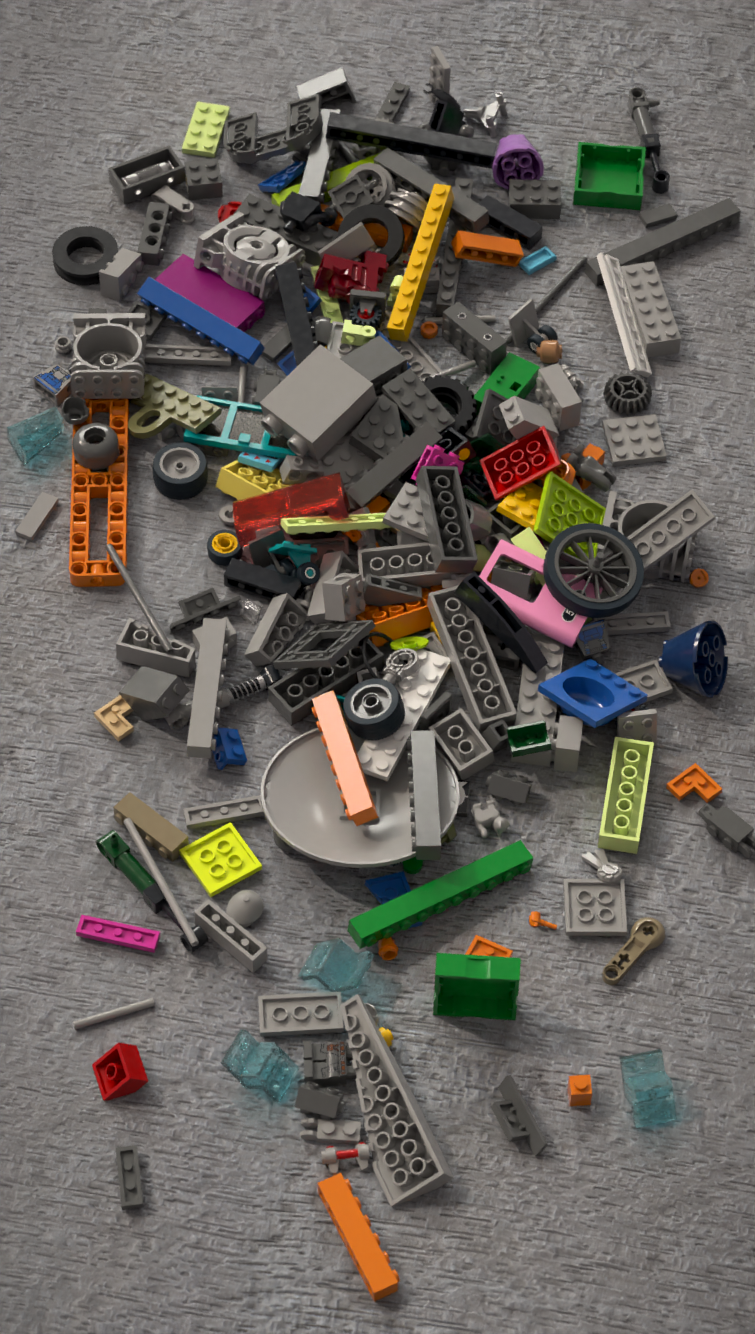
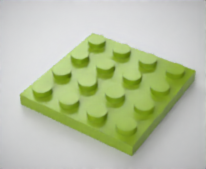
[533,472,606,559]

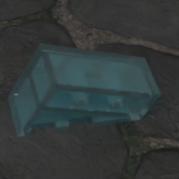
[7,406,64,466]

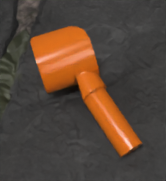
[529,911,557,930]

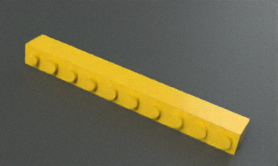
[387,184,454,342]

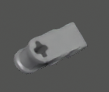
[151,185,195,224]

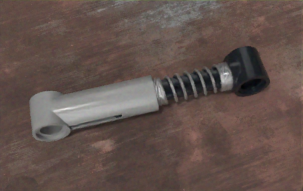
[165,665,283,730]

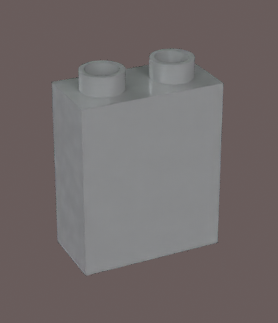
[260,344,377,462]

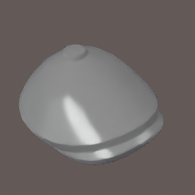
[226,890,264,928]

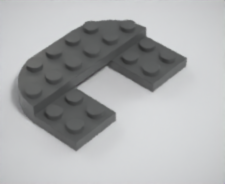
[223,94,323,164]

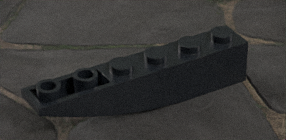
[454,572,548,674]

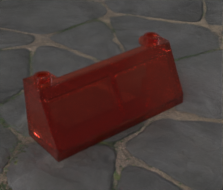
[233,472,350,547]

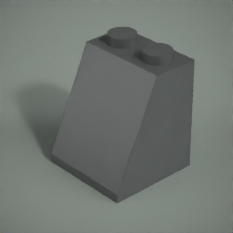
[119,666,190,721]

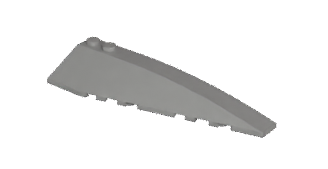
[341,994,454,1207]

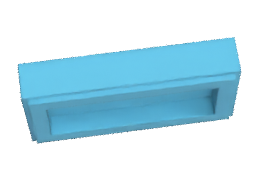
[518,246,556,275]

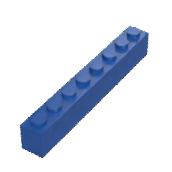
[137,277,265,365]

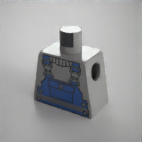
[33,365,72,407]

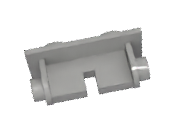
[201,386,238,402]

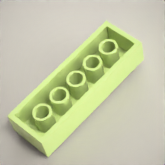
[598,737,654,854]

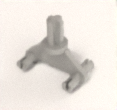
[464,92,507,138]

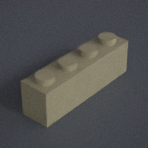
[113,792,189,862]

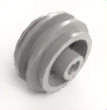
[345,163,396,207]
[384,189,428,234]

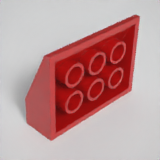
[479,426,562,501]

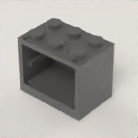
[340,336,407,396]

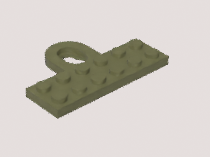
[128,374,222,439]

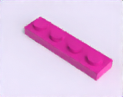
[76,915,160,953]

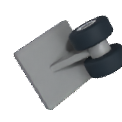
[508,299,558,354]

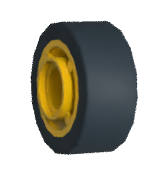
[207,529,243,566]

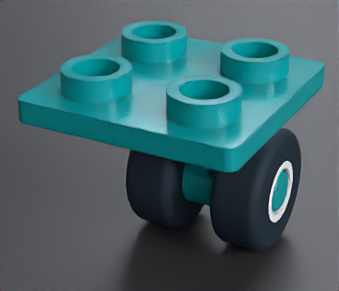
[269,541,320,587]

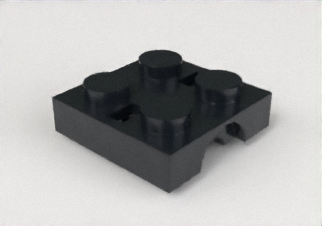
[459,469,495,502]

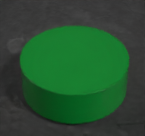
[403,856,423,874]

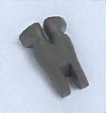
[566,443,616,492]

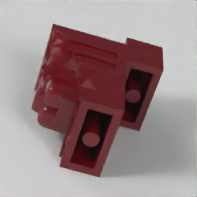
[314,250,388,304]

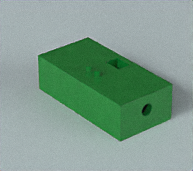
[474,352,540,415]

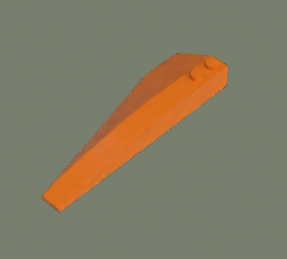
[356,572,493,647]

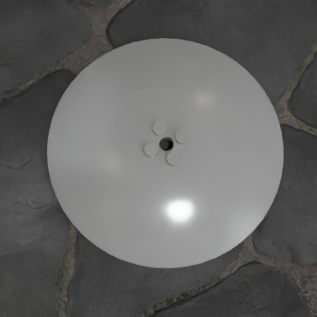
[261,722,460,868]

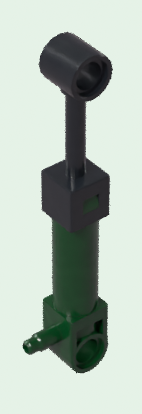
[96,830,208,953]

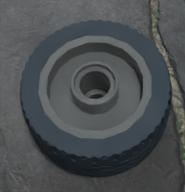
[343,678,405,741]

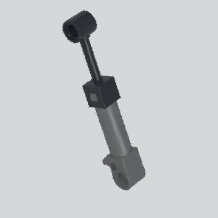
[628,87,670,194]

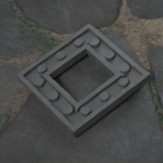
[272,620,376,670]

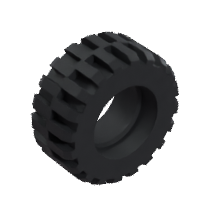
[409,375,477,436]

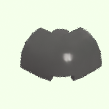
[310,316,333,347]

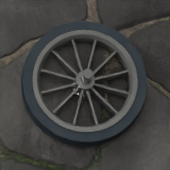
[543,523,644,618]

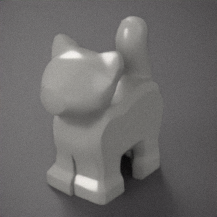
[471,799,510,839]

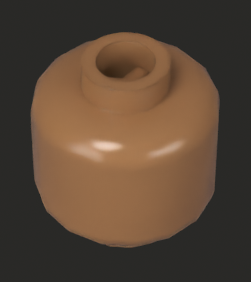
[536,340,562,363]

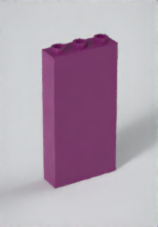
[154,254,265,332]

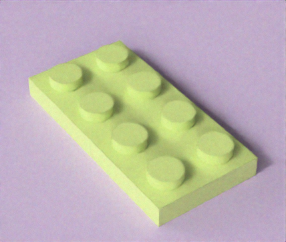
[182,102,230,158]

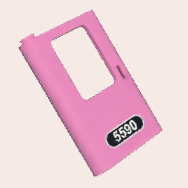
[479,539,604,648]

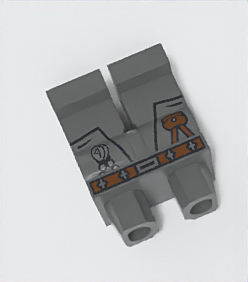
[303,1041,357,1086]

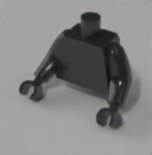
[423,83,466,135]

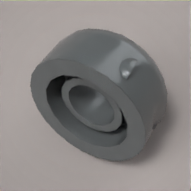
[73,423,120,469]

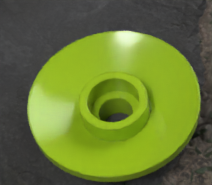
[390,636,429,651]

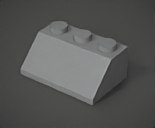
[318,222,377,262]

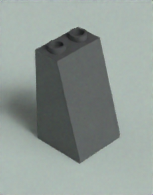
[483,560,536,636]

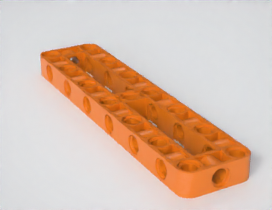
[69,399,129,587]

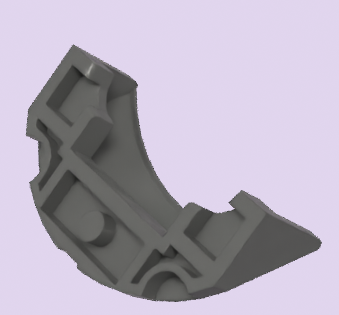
[464,498,493,542]

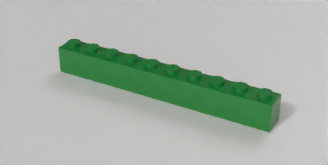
[347,840,533,949]

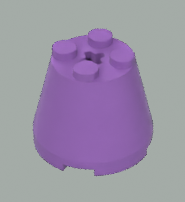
[492,134,544,190]

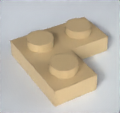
[94,695,134,742]

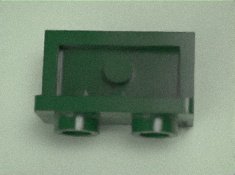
[507,720,552,757]

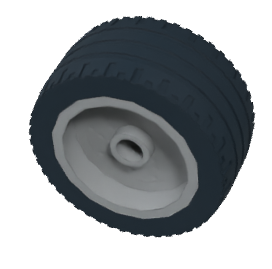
[152,442,208,500]

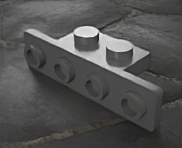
[169,588,241,631]
[491,1075,548,1156]

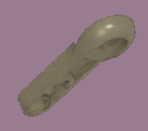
[602,917,665,985]

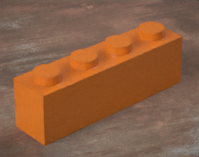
[451,230,524,267]

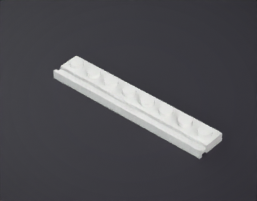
[597,252,652,378]

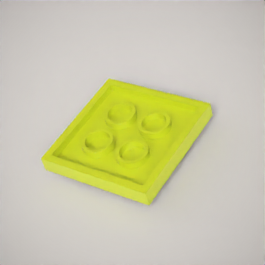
[179,822,262,897]

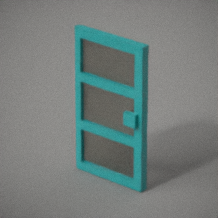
[183,395,297,459]

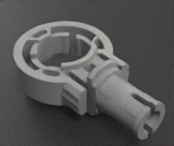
[383,648,420,684]

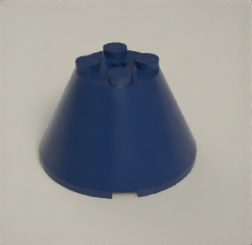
[659,621,728,698]

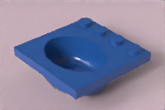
[538,659,648,728]

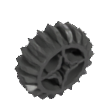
[603,371,652,416]

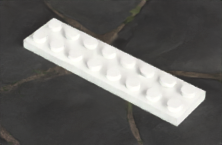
[357,647,451,782]

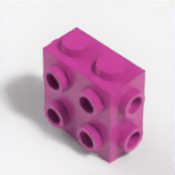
[411,445,464,485]

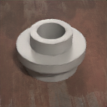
[54,336,72,353]

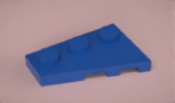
[258,161,306,193]
[365,871,423,929]

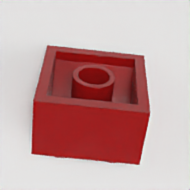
[92,1042,148,1101]

